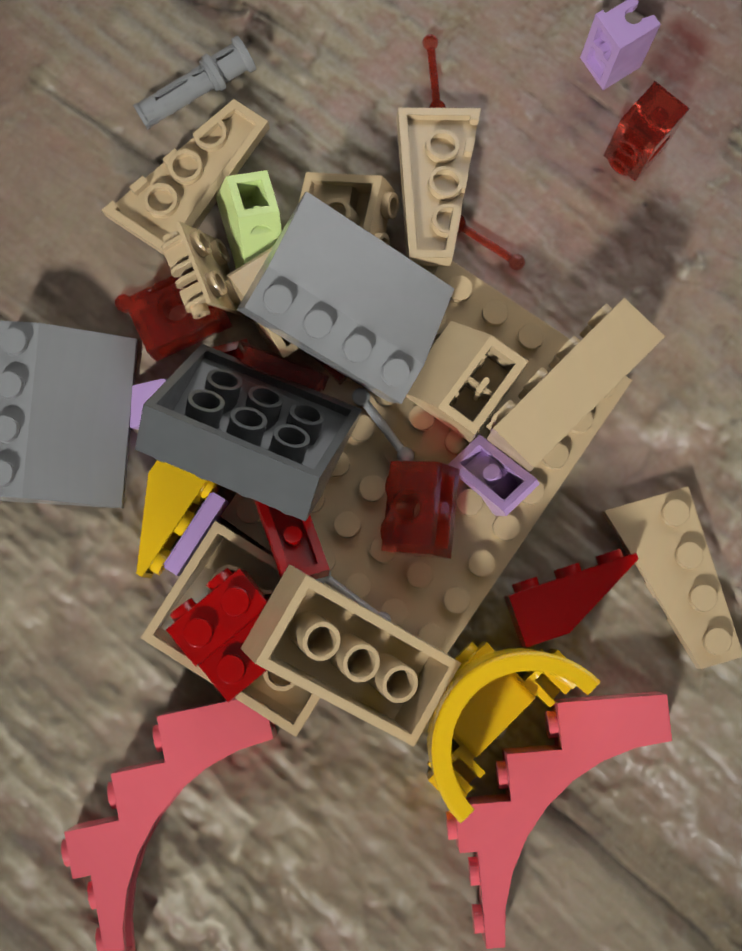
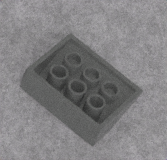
[135,344,362,521]

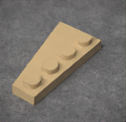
[101,99,270,256]
[396,107,481,266]
[601,487,742,669]

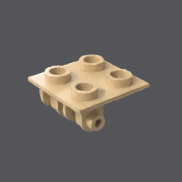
[161,221,246,319]

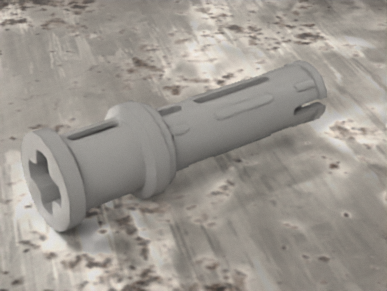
[133,35,256,129]

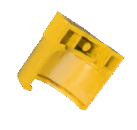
[426,641,601,823]

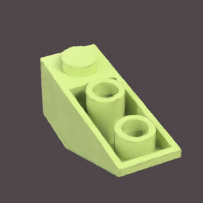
[216,170,282,269]

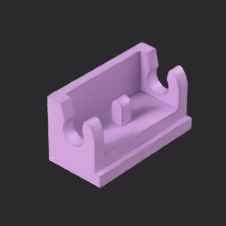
[580,0,661,90]

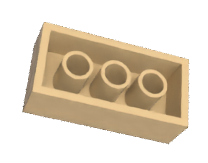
[486,297,665,472]
[241,564,461,747]

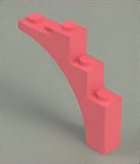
[446,691,672,949]
[61,698,277,951]

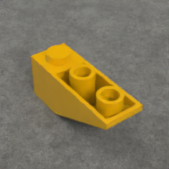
[136,460,221,579]

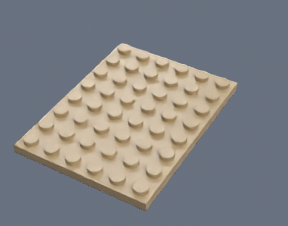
[221,261,632,654]

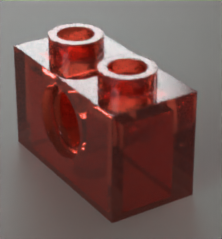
[603,81,690,181]
[126,277,233,362]
[380,461,460,559]

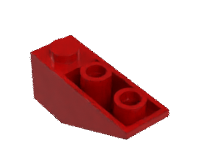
[504,548,639,648]

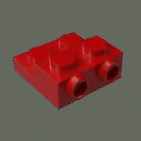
[166,568,269,702]

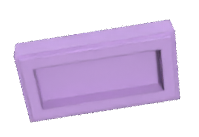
[164,492,229,576]

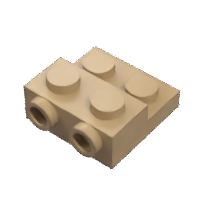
[299,172,399,246]

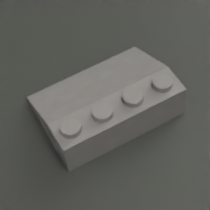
[237,191,454,404]
[0,320,138,508]

